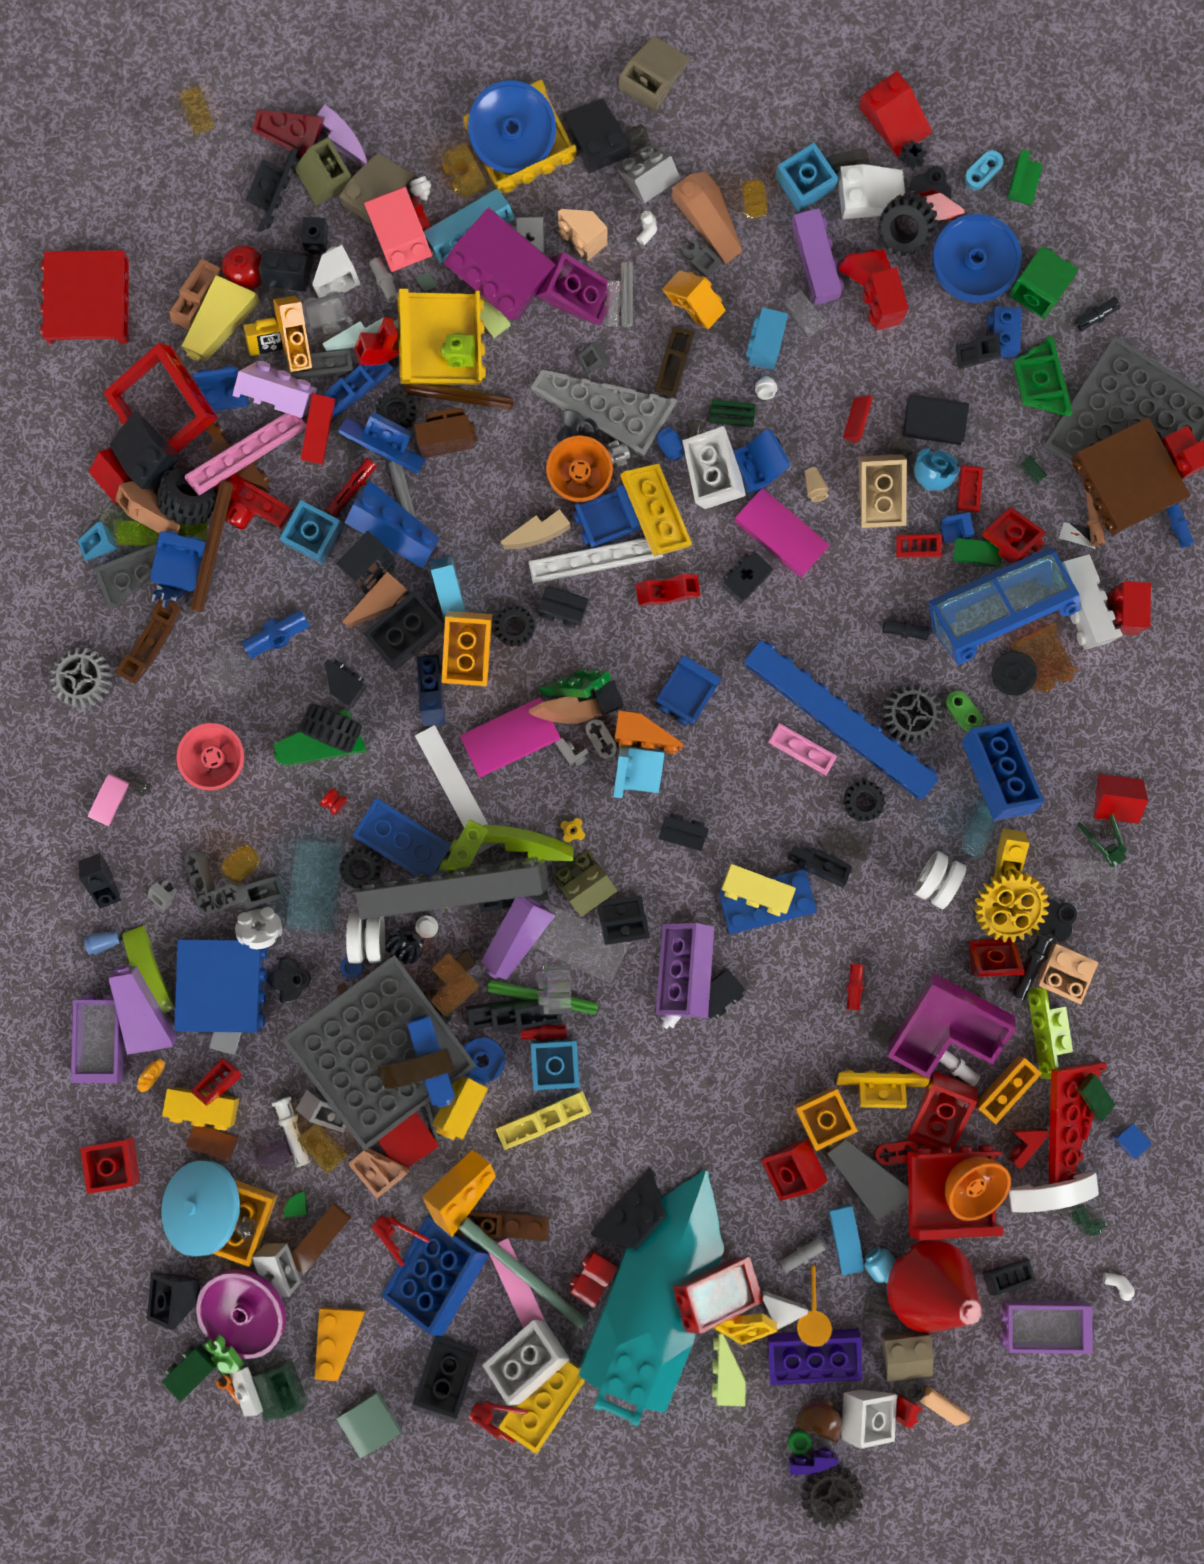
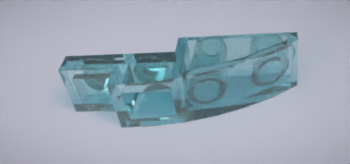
[959,794,997,859]

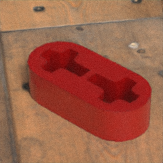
[874,1140,918,1165]

